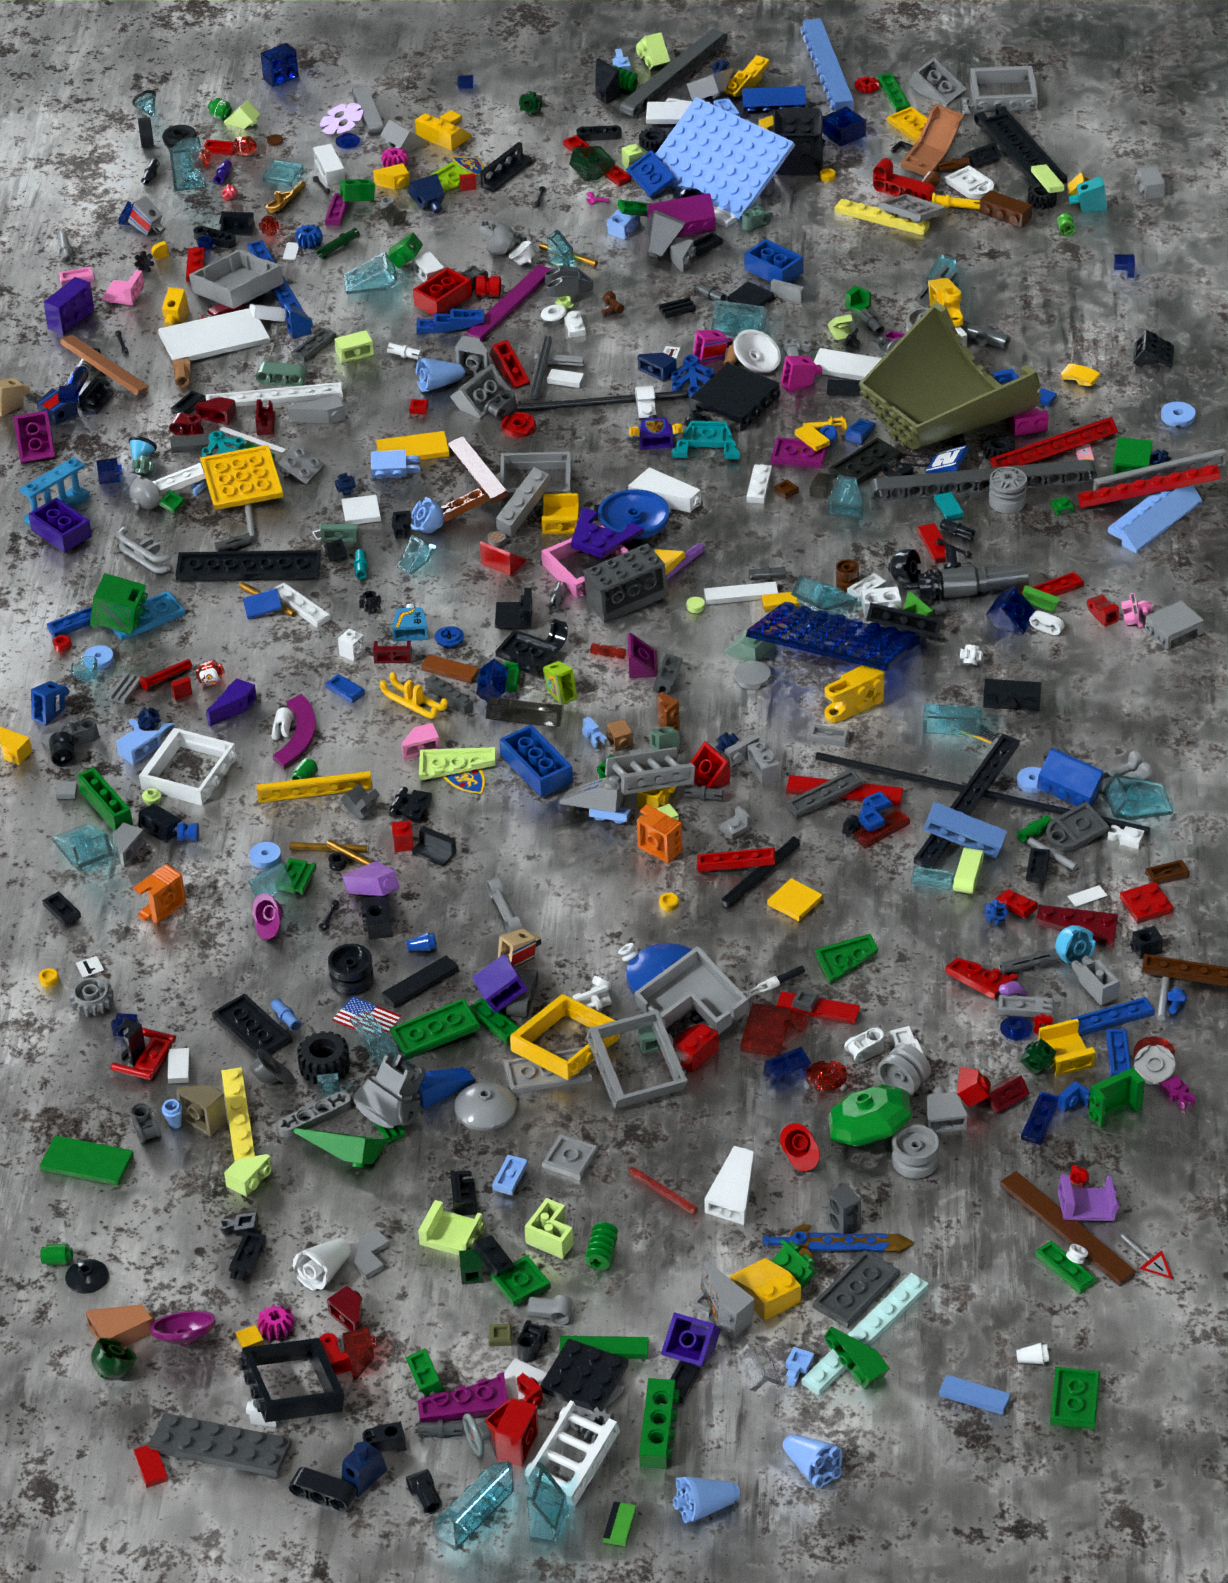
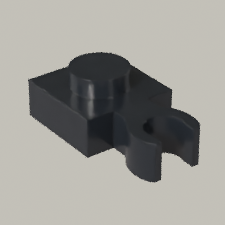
[392,510,411,539]
[220,1212,259,1236]

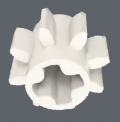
[959,645,983,666]

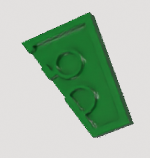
[814,934,878,985]

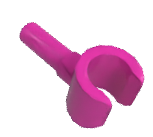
[586,192,609,205]

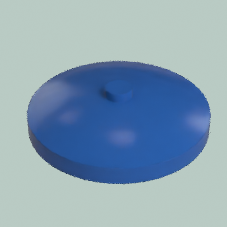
[598,489,669,539]
[626,943,692,994]

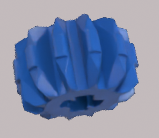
[295,224,323,249]

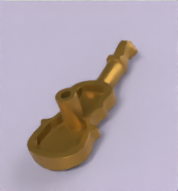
[265,181,306,213]

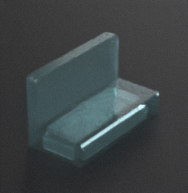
[248,862,293,897]

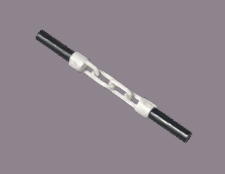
[690,965,805,1024]

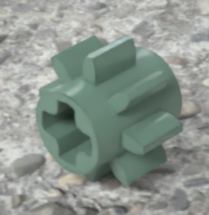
[132,456,154,476]

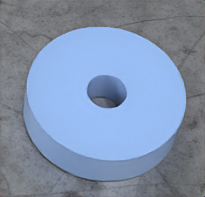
[84,645,114,670]
[1017,767,1041,793]
[249,842,281,869]

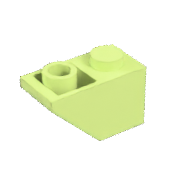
[224,1154,272,1197]

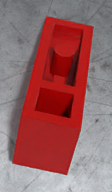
[489,339,530,388]

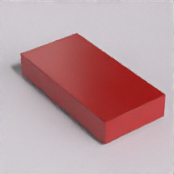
[202,139,237,155]
[134,1445,168,1488]

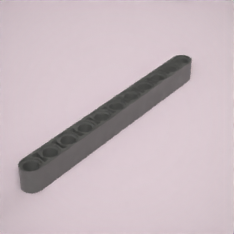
[620,29,728,118]

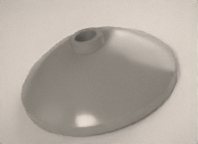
[454,1082,517,1131]

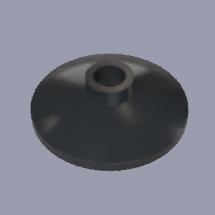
[65,1259,109,1294]

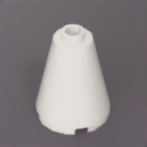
[293,1238,351,1291]

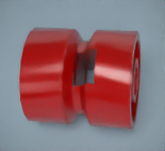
[476,275,501,298]

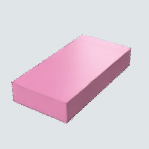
[59,267,94,286]

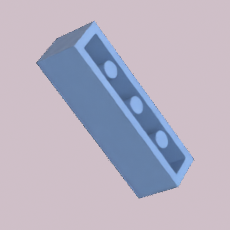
[923,802,1007,859]

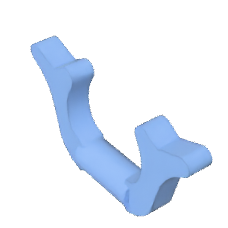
[129,719,175,738]

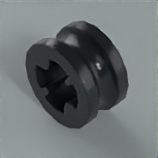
[328,852,346,871]

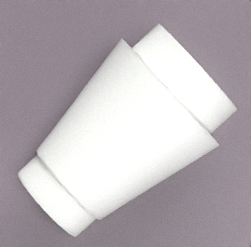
[1016,1343,1049,1365]

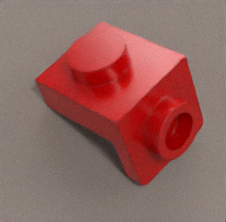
[517,1373,543,1407]

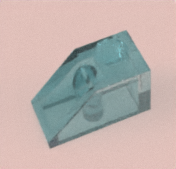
[547,229,574,267]
[396,535,436,575]

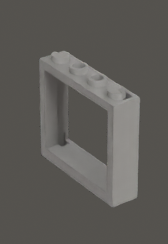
[970,66,1038,112]
[500,452,571,506]
[586,1009,688,1109]

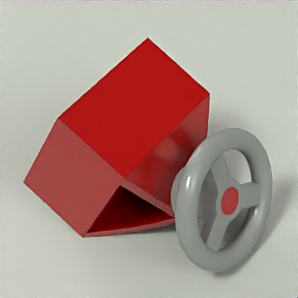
[463,1398,539,1467]

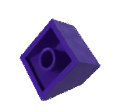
[661,1312,721,1367]

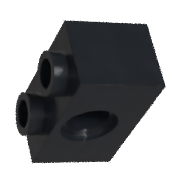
[361,895,392,939]

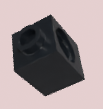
[1130,926,1163,959]

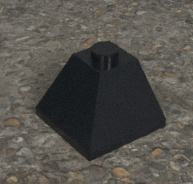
[595,58,620,104]

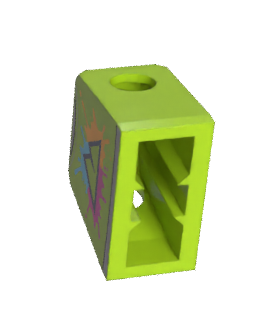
[542,661,577,705]

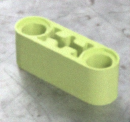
[953,847,984,894]

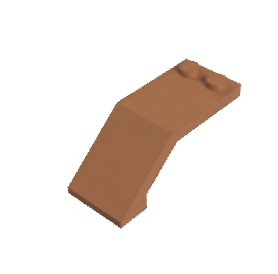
[900,104,965,177]

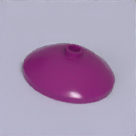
[150,1310,216,1346]

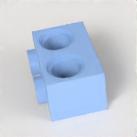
[606,209,641,239]

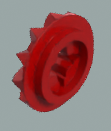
[855,76,880,93]

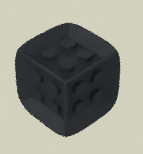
[773,107,823,176]

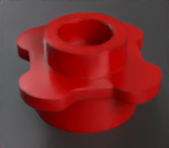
[1033,1014,1053,1034]
[1069,1165,1089,1188]

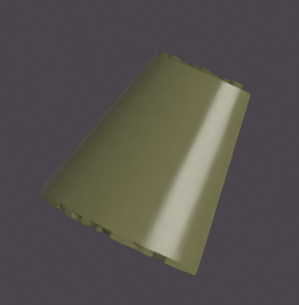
[859,302,1041,449]

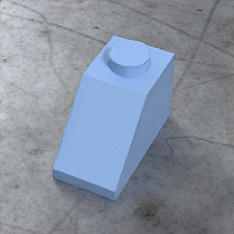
[116,731,161,765]

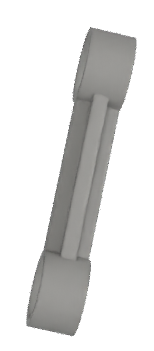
[486,878,522,933]

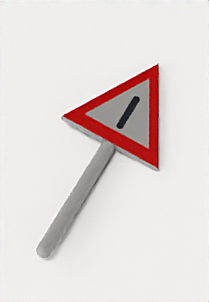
[1121,1234,1173,1281]

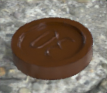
[267,134,283,146]

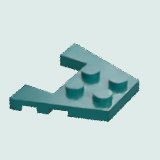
[672,421,740,459]

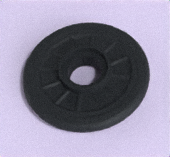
[162,125,197,145]

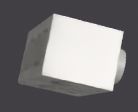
[861,586,901,618]

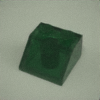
[569,146,616,182]

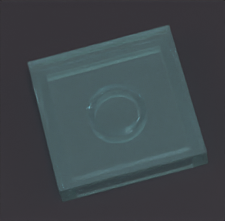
[262,160,303,187]

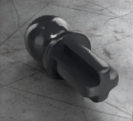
[842,815,861,837]

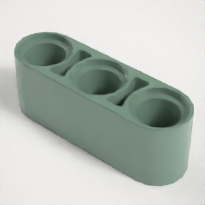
[256,362,307,387]

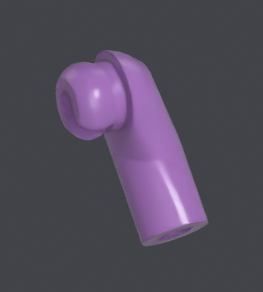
[999,981,1028,996]

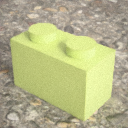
[334,330,374,363]

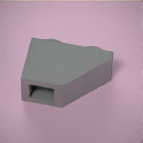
[670,237,696,271]

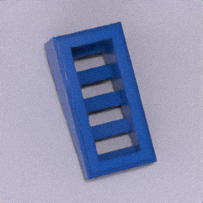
[845,419,876,445]

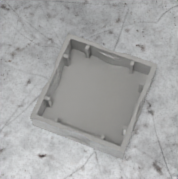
[189,249,284,309]

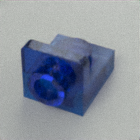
[111,1013,138,1037]

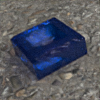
[458,75,474,89]

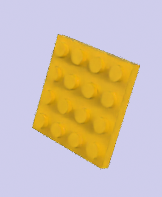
[200,445,283,510]

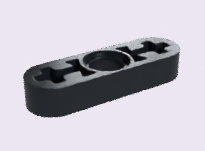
[576,125,622,141]
[193,226,236,248]

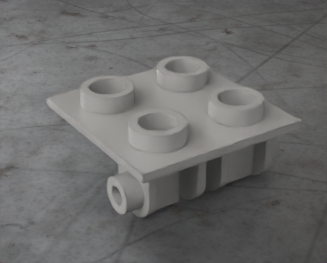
[278,444,325,484]

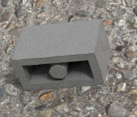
[1135,166,1165,199]

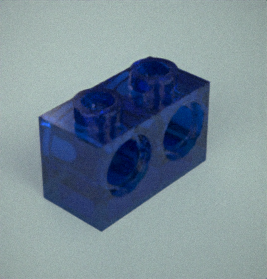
[476,658,508,704]

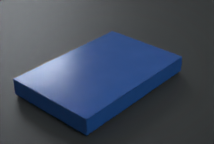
[626,150,677,199]

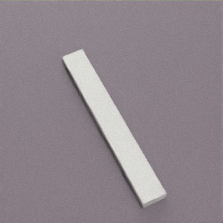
[206,382,343,407]

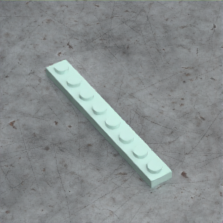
[802,1273,929,1395]

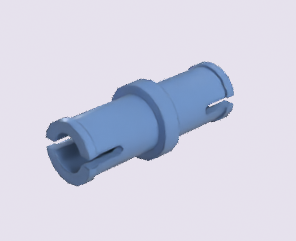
[270,998,302,1031]

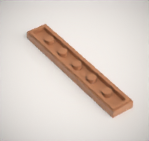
[60,335,149,395]

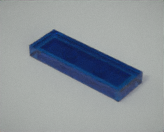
[1021,1091,1059,1145]

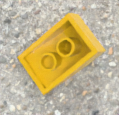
[729,1258,801,1321]

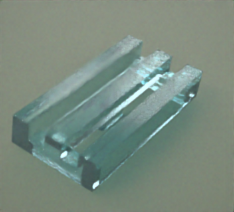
[911,866,954,890]

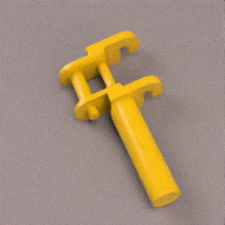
[803,415,847,432]

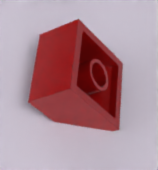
[661,1023,719,1073]

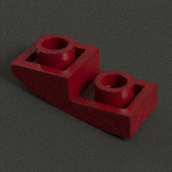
[207,304,246,316]

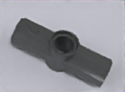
[961,321,1011,350]

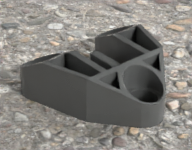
[545,265,594,297]

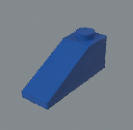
[417,1067,476,1109]

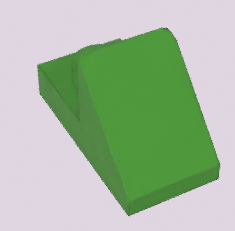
[904,591,933,617]

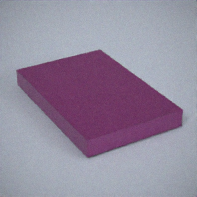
[771,437,828,468]

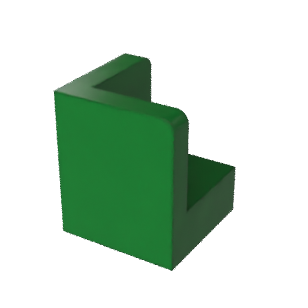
[845,285,871,313]

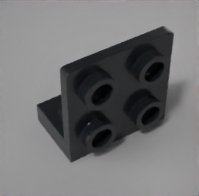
[1133,329,1174,368]
[495,588,533,629]

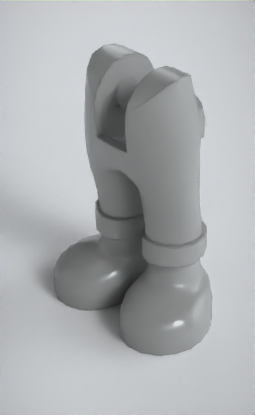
[1100,750,1152,792]

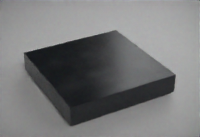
[727,281,774,313]

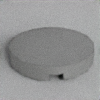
[734,661,771,690]
[1134,1045,1176,1086]

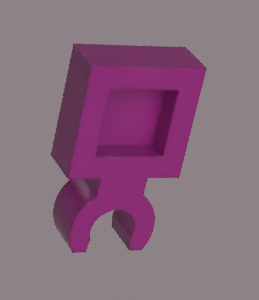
[1159,1075,1195,1109]

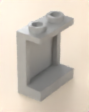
[1145,601,1204,650]

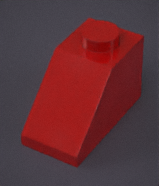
[391,820,414,852]
[957,1067,991,1108]

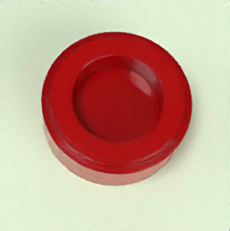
[53,635,72,652]

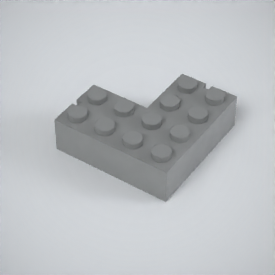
[634,946,750,1034]

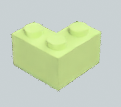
[636,32,670,70]
[525,1198,574,1259]

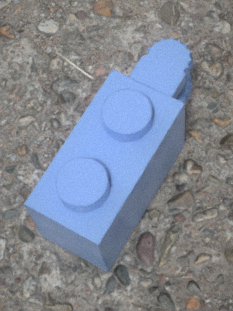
[371,450,421,479]

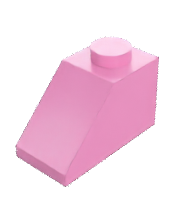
[402,723,440,760]

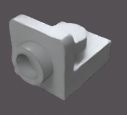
[720,806,751,840]

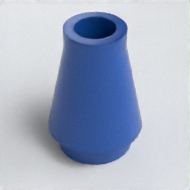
[406,932,437,952]

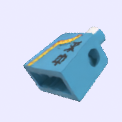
[392,604,428,641]

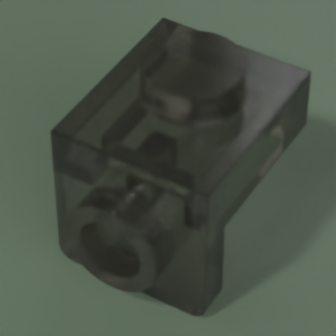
[380,203,407,227]

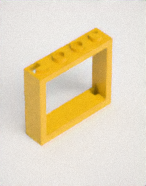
[510,994,620,1080]

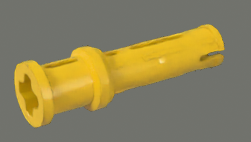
[932,193,980,210]

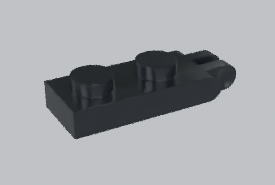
[229,1231,266,1281]

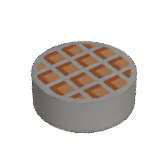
[488,531,506,547]

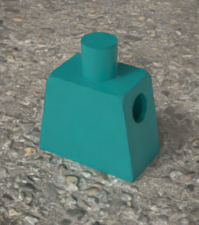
[1068,176,1108,212]

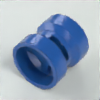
[177,822,199,842]

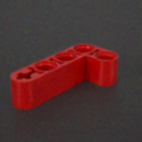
[873,158,937,201]

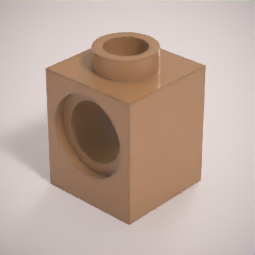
[607,719,633,752]

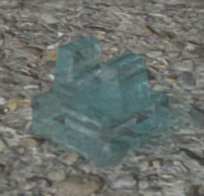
[317,1073,340,1097]

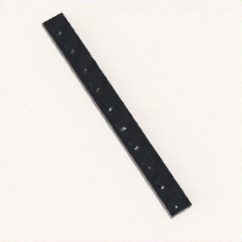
[914,734,1020,870]

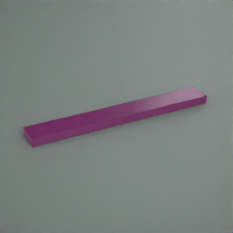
[466,264,551,341]

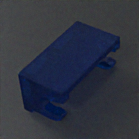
[763,1046,811,1084]

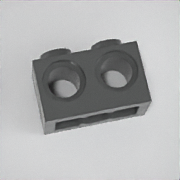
[828,1184,861,1234]

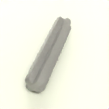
[534,353,584,366]

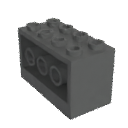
[583,543,668,623]

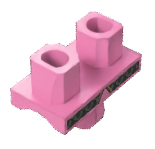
[1121,593,1153,628]

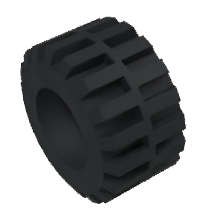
[297,1031,350,1085]

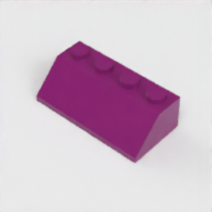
[647,193,716,237]

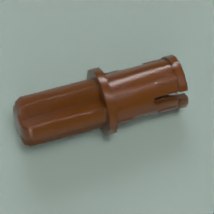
[938,157,970,171]

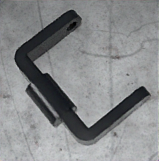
[891,141,914,153]

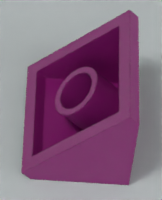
[628,632,658,678]

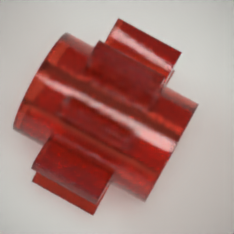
[259,216,279,236]

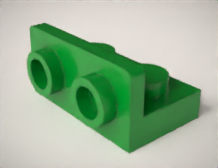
[772,1239,819,1290]

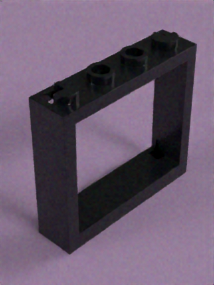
[238,1338,345,1423]

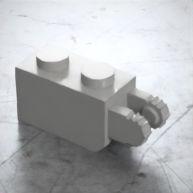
[1071,955,1120,1006]

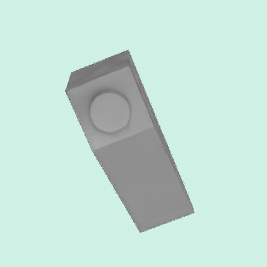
[289,395,345,424]

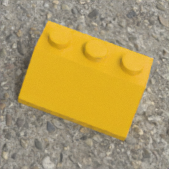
[415,113,472,151]

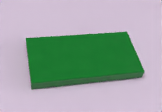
[390,998,481,1060]
[39,1136,134,1186]

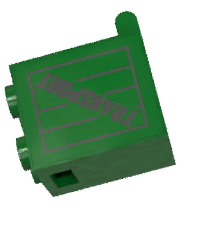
[90,573,148,635]

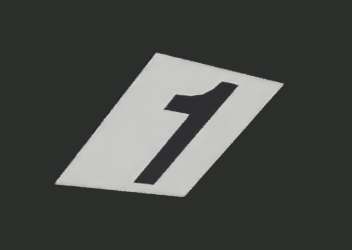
[75,956,104,977]

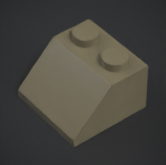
[176,1084,228,1136]

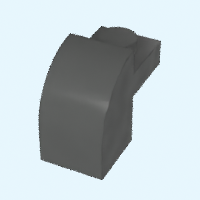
[340,784,380,819]

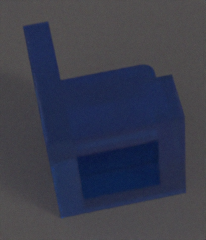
[1114,254,1135,278]

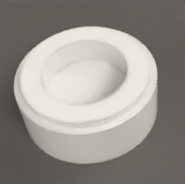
[592,975,613,990]

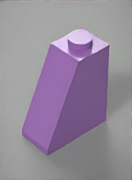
[342,861,400,896]

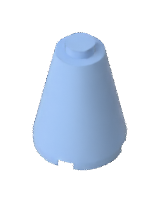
[416,358,465,392]

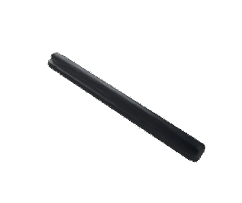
[721,836,800,908]

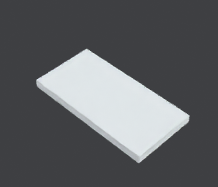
[158,308,270,361]

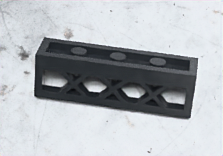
[480,142,532,193]

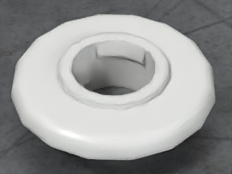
[541,305,567,322]

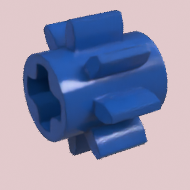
[982,900,1009,925]

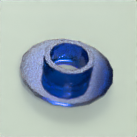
[335,133,360,149]
[1000,1016,1033,1041]

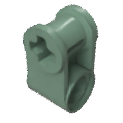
[742,205,772,231]

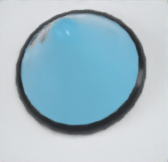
[129,436,157,460]

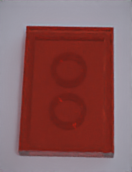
[740,1003,792,1057]

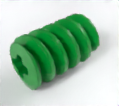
[613,65,638,92]
[584,1222,618,1271]

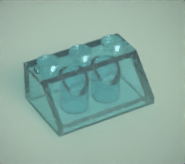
[169,137,206,192]
[711,300,768,337]
[923,704,982,736]

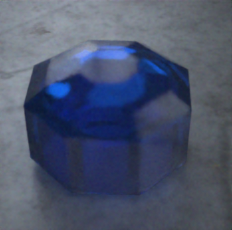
[196,236,213,250]

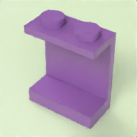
[1057,1174,1120,1221]

